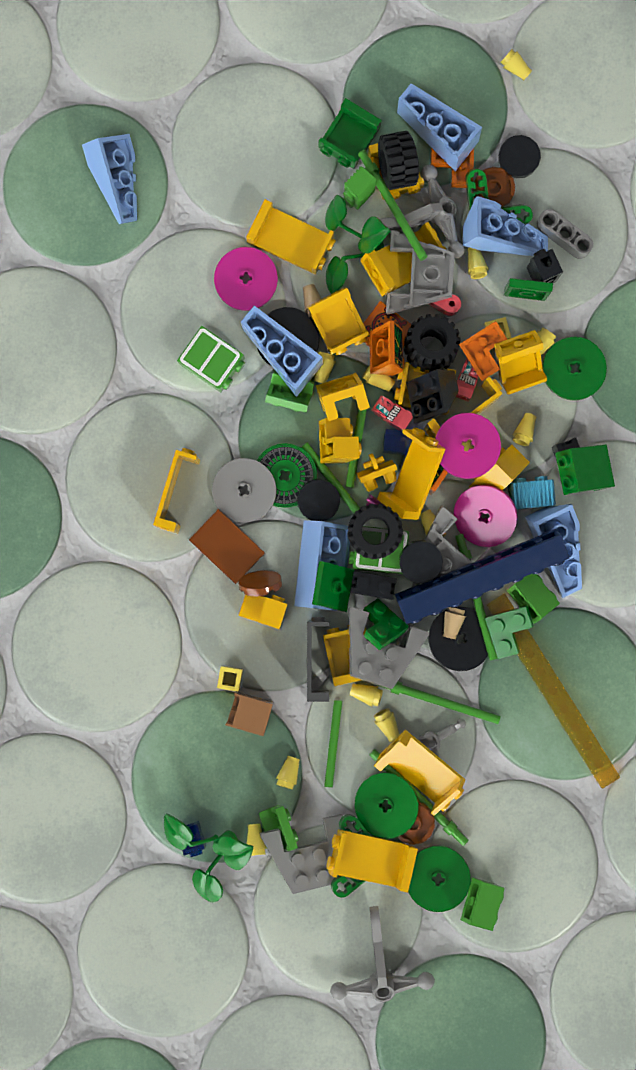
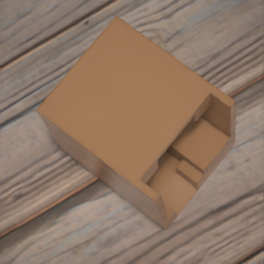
[225,691,274,736]

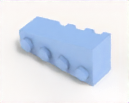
[397,84,482,172]
[241,306,323,397]

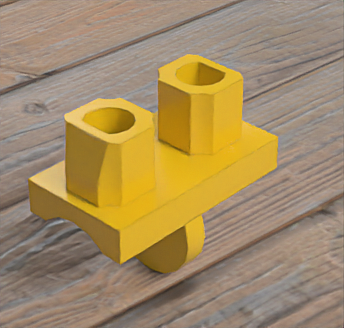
[356,453,398,492]

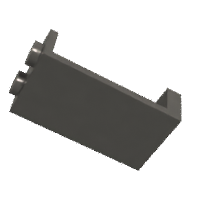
[307,617,329,702]

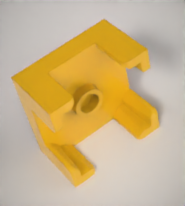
[315,373,370,421]

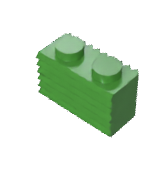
[343,166,376,210]

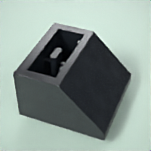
[406,369,459,424]

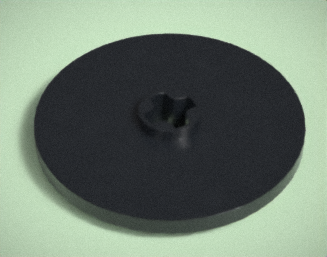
[257,307,319,367]
[428,607,488,671]

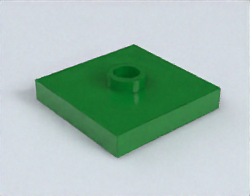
[504,278,553,301]
[312,561,354,612]

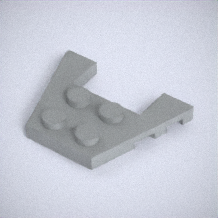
[386,230,455,314]
[425,505,495,577]
[348,607,429,689]
[259,814,343,894]

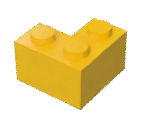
[319,418,362,464]
[469,445,530,490]
[238,595,288,629]

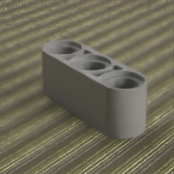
[537,209,593,259]

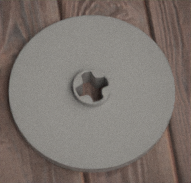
[212,458,277,523]

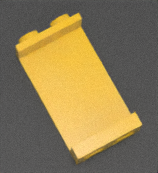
[246,199,336,275]
[360,222,447,297]
[424,376,503,438]
[377,427,446,520]
[153,448,200,534]
[374,729,466,816]
[326,829,418,893]

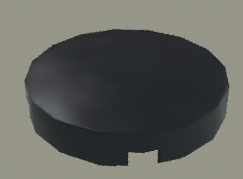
[498,135,541,178]
[297,479,340,521]
[399,540,443,583]

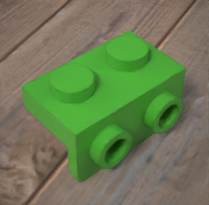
[265,371,314,413]
[258,805,299,851]

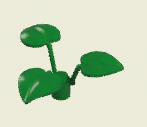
[325,195,391,294]
[164,813,254,903]

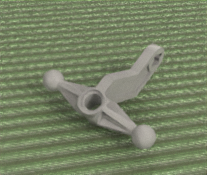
[380,165,465,259]
[330,906,435,1002]

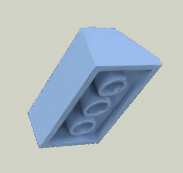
[294,520,350,611]

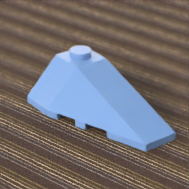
[82,134,137,224]
[463,196,548,256]
[525,504,582,598]

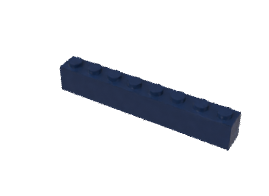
[394,529,570,624]

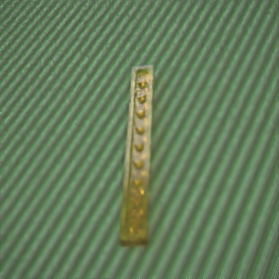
[486,593,620,789]

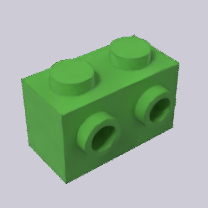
[507,574,560,624]
[460,877,505,931]

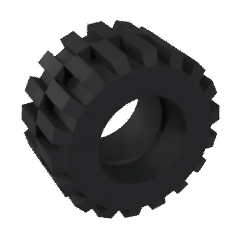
[378,130,419,190]
[404,314,461,372]
[348,503,403,559]

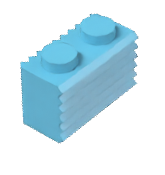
[508,476,556,510]

